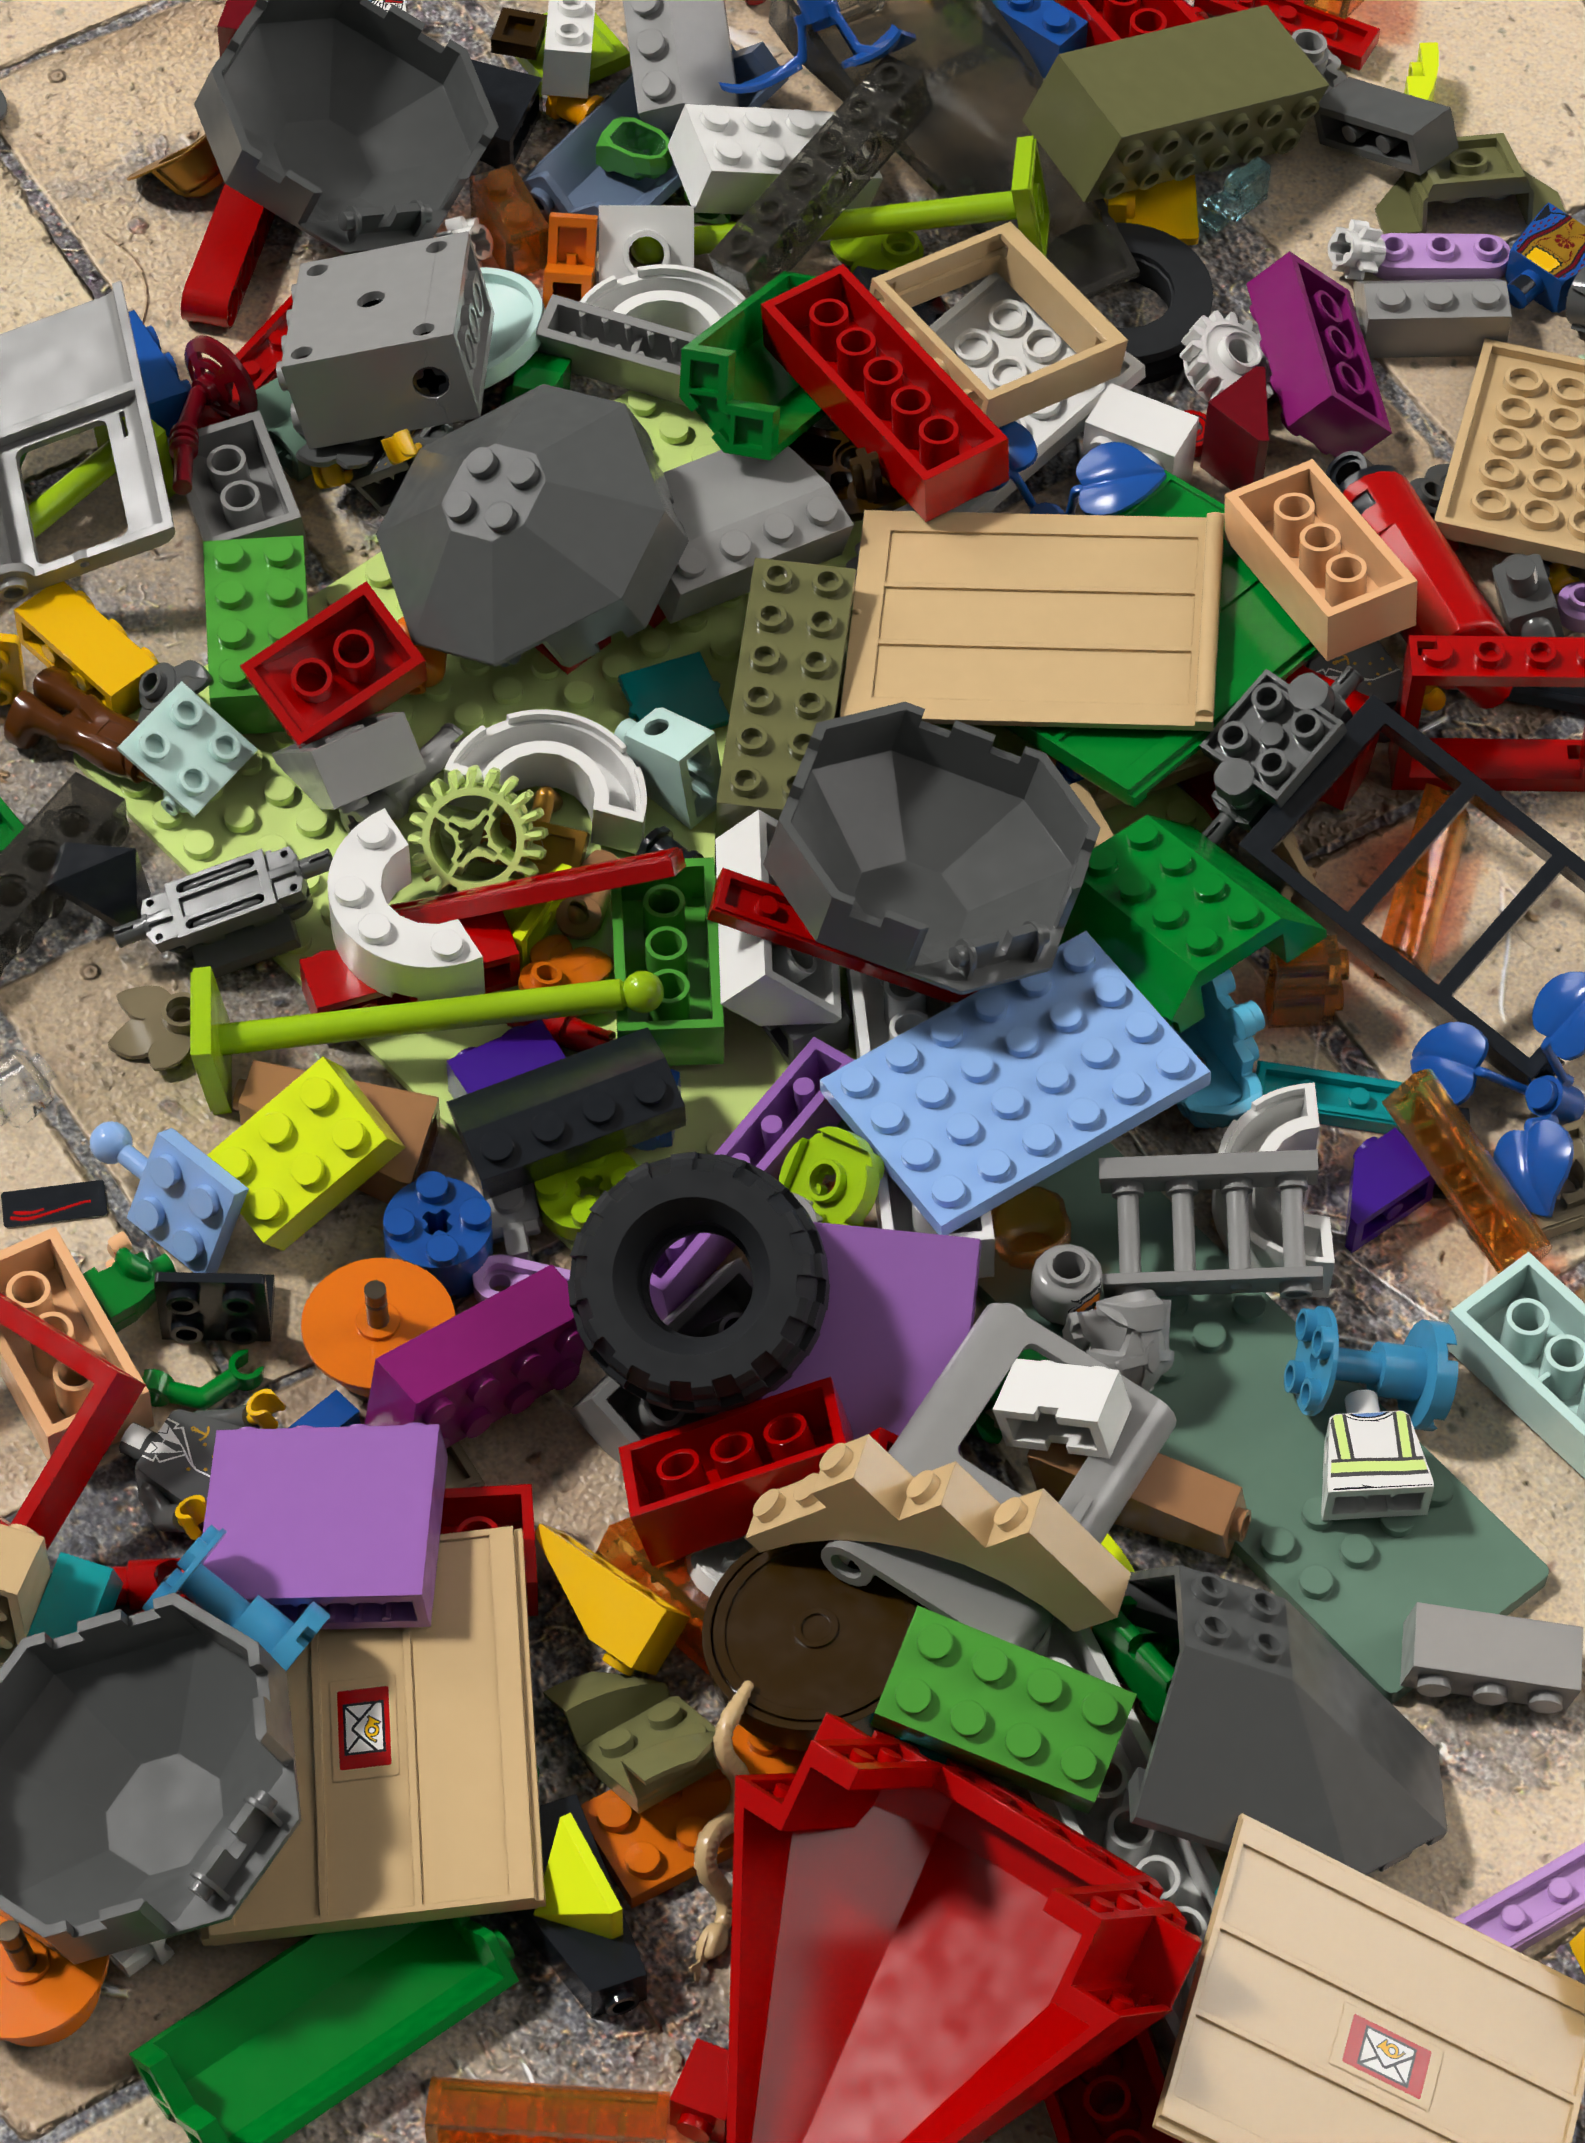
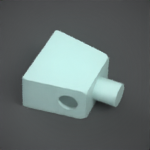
[614,707,721,829]

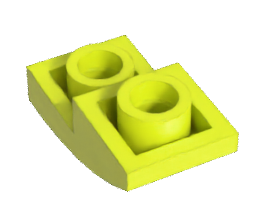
[1404,42,1439,102]

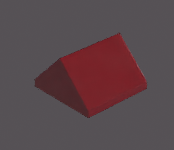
[1200,366,1269,491]

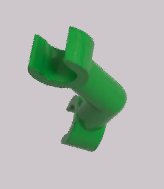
[142,1349,264,1410]

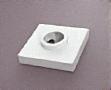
[599,205,694,283]

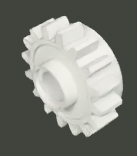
[1180,310,1275,402]

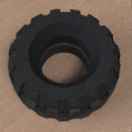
[567,1152,830,1414]

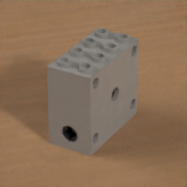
[276,231,495,450]

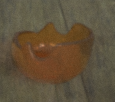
[991,1186,1072,1270]

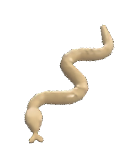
[689,1680,754,1982]

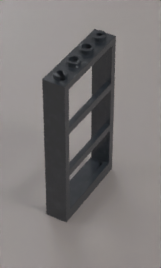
[1237,694,1585,1085]

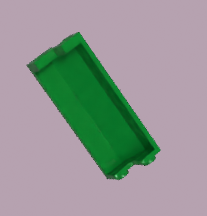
[679,271,826,461]
[129,1916,519,2143]

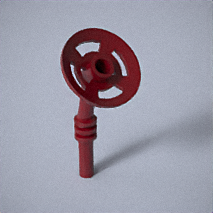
[169,335,258,495]

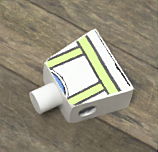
[1321,1390,1434,1521]

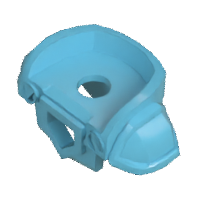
[1171,969,1265,1129]

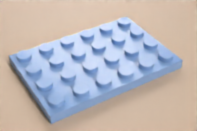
[820,931,1211,1235]

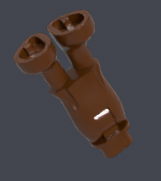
[4,666,157,786]

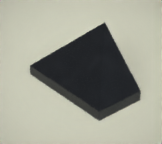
[47,842,151,927]

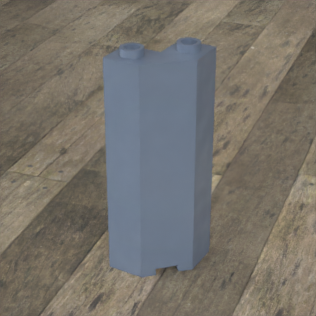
[516,41,789,251]

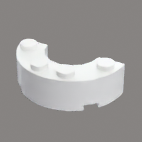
[579,264,746,335]
[444,709,647,854]
[327,808,485,1001]
[1211,1083,1335,1298]

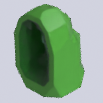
[596,116,673,181]

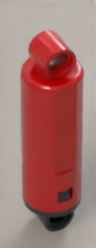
[1325,450,1513,709]

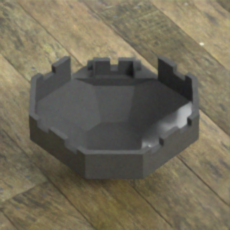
[194,0,499,255]
[376,384,689,667]
[763,702,1100,995]
[0,1593,302,1964]

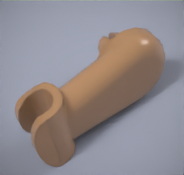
[555,850,617,940]

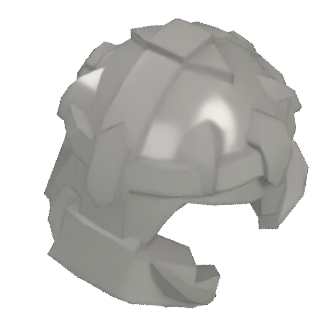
[1062,1289,1174,1392]

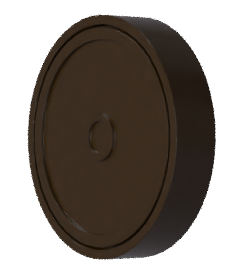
[702,1541,930,1751]

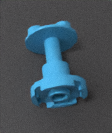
[1284,1306,1458,1431]
[142,1524,331,1671]

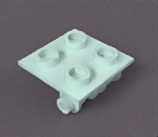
[117,681,258,818]

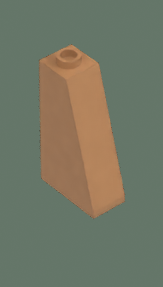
[233,1060,440,1204]
[1027,1442,1251,1558]

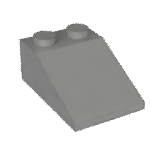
[272,712,427,815]

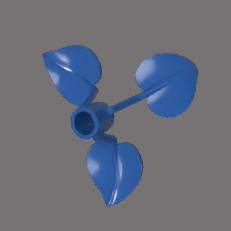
[719,0,917,94]
[985,421,1167,516]
[1410,972,1585,1218]

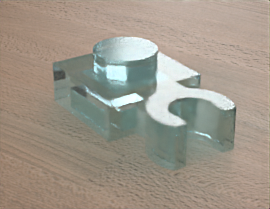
[1201,156,1271,233]

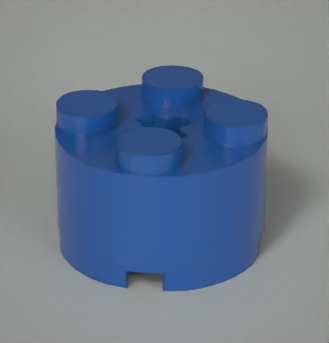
[383,1171,493,1299]

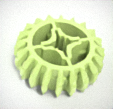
[408,765,548,895]

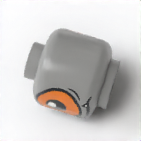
[1030,1244,1103,1326]

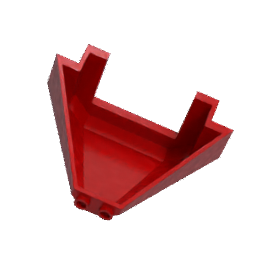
[726,1712,1203,2143]

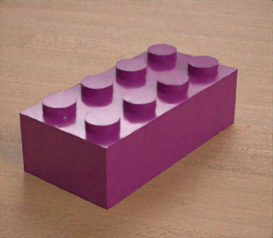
[1246,251,1392,458]
[365,1264,585,1449]

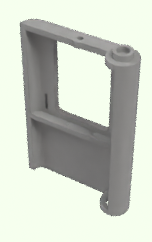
[0,281,176,602]
[821,1303,1177,1651]

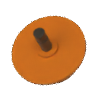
[301,1258,455,1397]
[0,1916,110,2047]

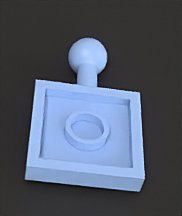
[89,1121,249,1273]

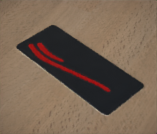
[1,1180,108,1228]

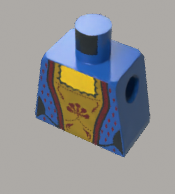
[1505,202,1585,313]

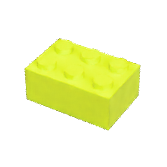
[207,1056,406,1251]

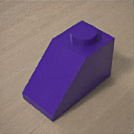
[1345,1128,1438,1253]

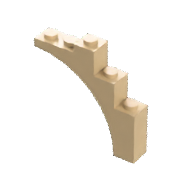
[745,1434,1131,1632]

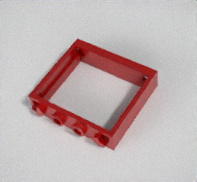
[1388,635,1585,792]
[0,1292,146,1550]

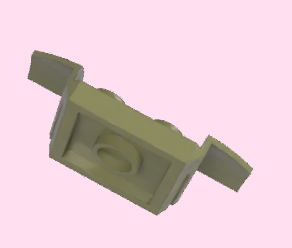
[1375,133,1566,234]
[543,1671,734,1814]

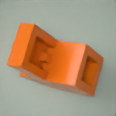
[543,212,598,309]

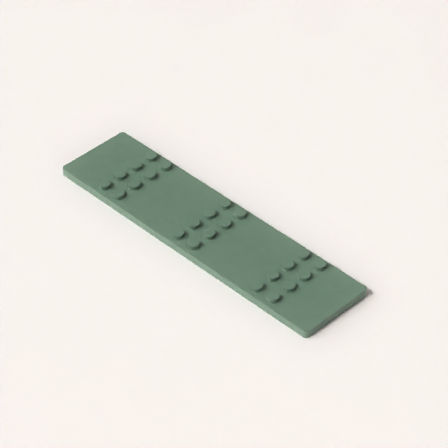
[836,1119,1549,1704]

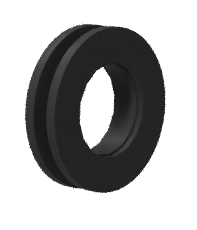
[1046,222,1213,386]

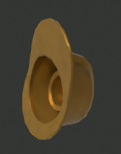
[127,134,224,197]

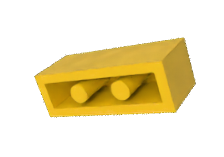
[14,581,159,716]

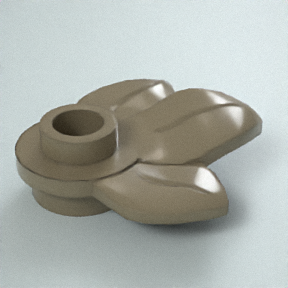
[108,986,190,1071]

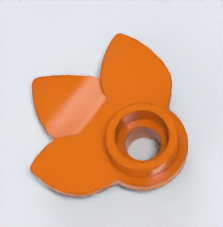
[518,935,614,990]

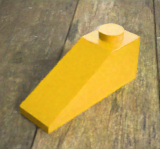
[535,1523,691,1676]

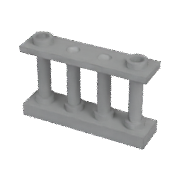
[1099,1149,1323,1299]

